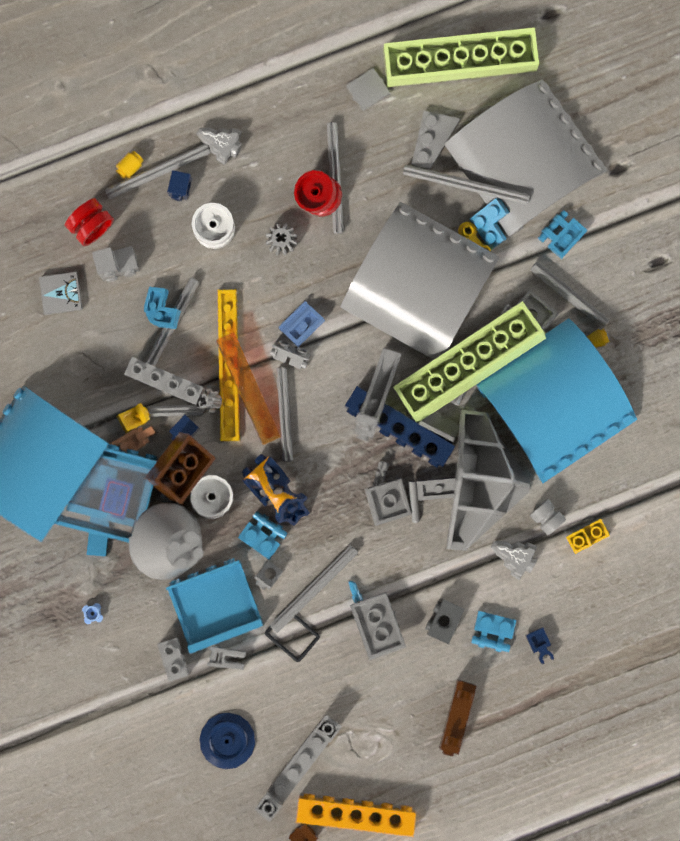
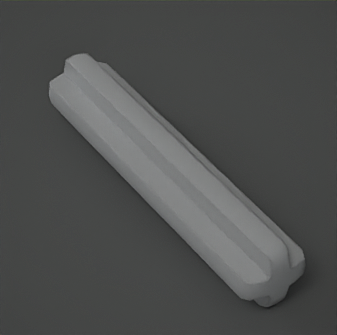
[147,405,204,417]

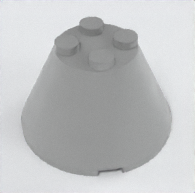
[129,503,203,580]

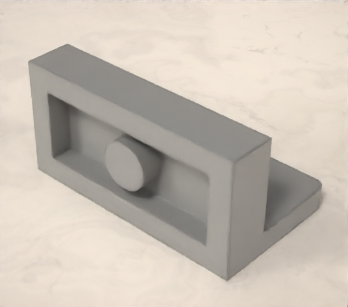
[419,412,459,443]

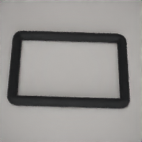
[265,608,320,662]

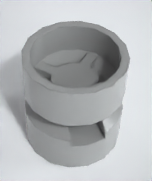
[529,499,566,536]

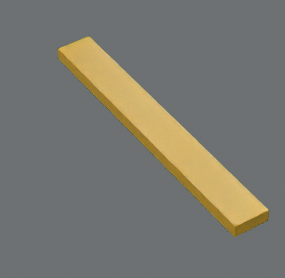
[217,289,240,442]

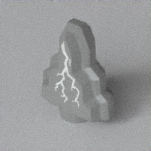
[197,128,242,165]
[491,541,537,580]

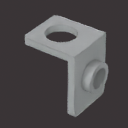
[254,561,283,590]

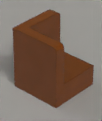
[289,823,318,841]

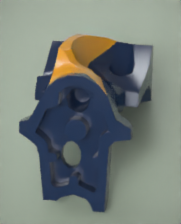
[241,454,310,526]

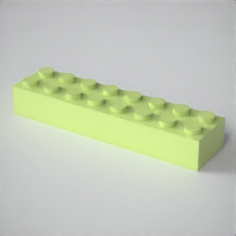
[383,27,539,87]
[393,301,546,423]

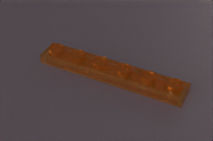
[216,332,281,446]

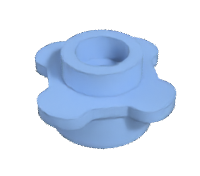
[82,603,103,624]

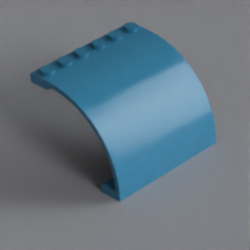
[476,318,638,483]
[0,385,108,542]

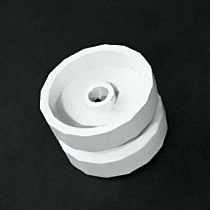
[191,202,235,249]
[191,475,233,519]

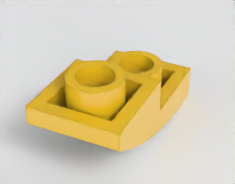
[566,519,610,554]

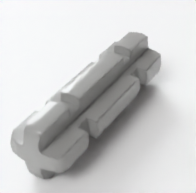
[372,461,389,486]

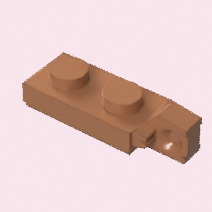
[107,426,156,452]

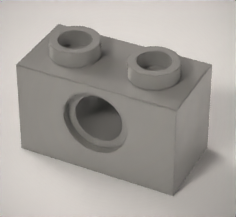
[157,637,190,682]

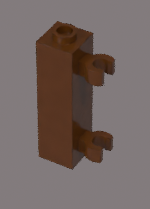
[439,679,477,757]

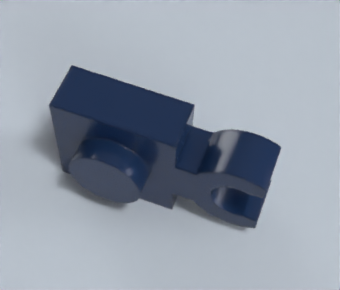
[525,627,554,664]

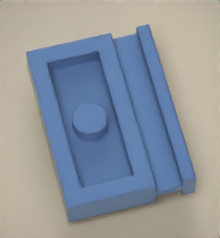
[278,301,325,347]

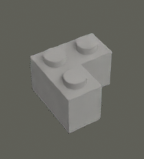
[92,246,140,282]

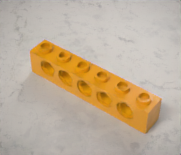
[296,793,416,837]

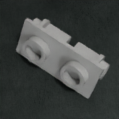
[270,340,311,369]

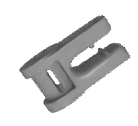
[207,646,246,670]

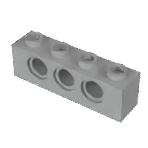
[124,357,203,405]

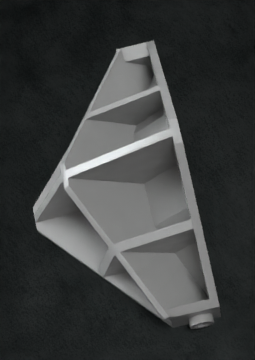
[446,408,530,551]

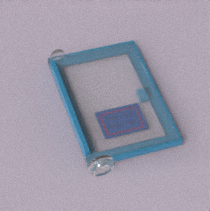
[54,455,153,543]

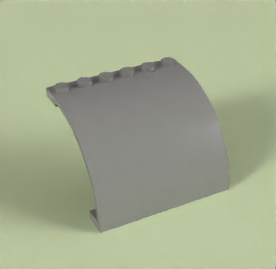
[444,79,607,236]
[340,202,500,360]

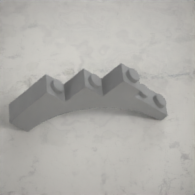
[354,348,401,441]

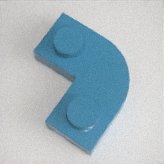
[144,286,181,329]

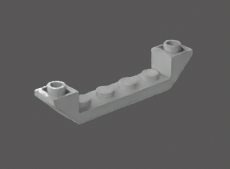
[255,715,342,822]

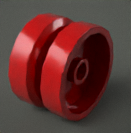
[294,170,342,217]
[65,198,114,247]

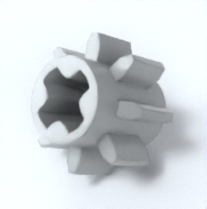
[198,389,222,413]

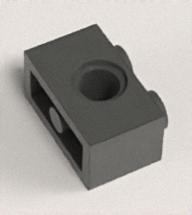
[425,599,465,645]

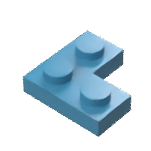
[470,198,510,250]

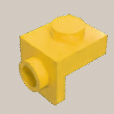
[116,403,150,433]

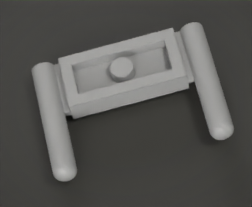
[409,477,456,523]

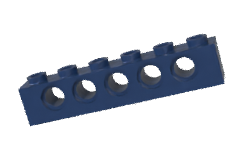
[345,386,455,468]

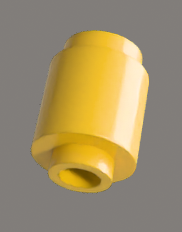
[116,151,144,179]

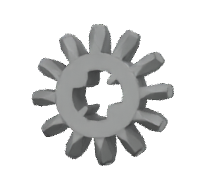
[266,223,297,256]

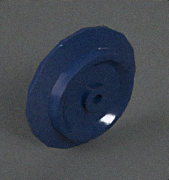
[199,712,255,769]

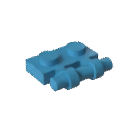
[538,210,588,259]
[238,511,288,560]
[471,611,516,652]

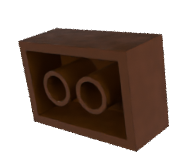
[145,432,216,504]

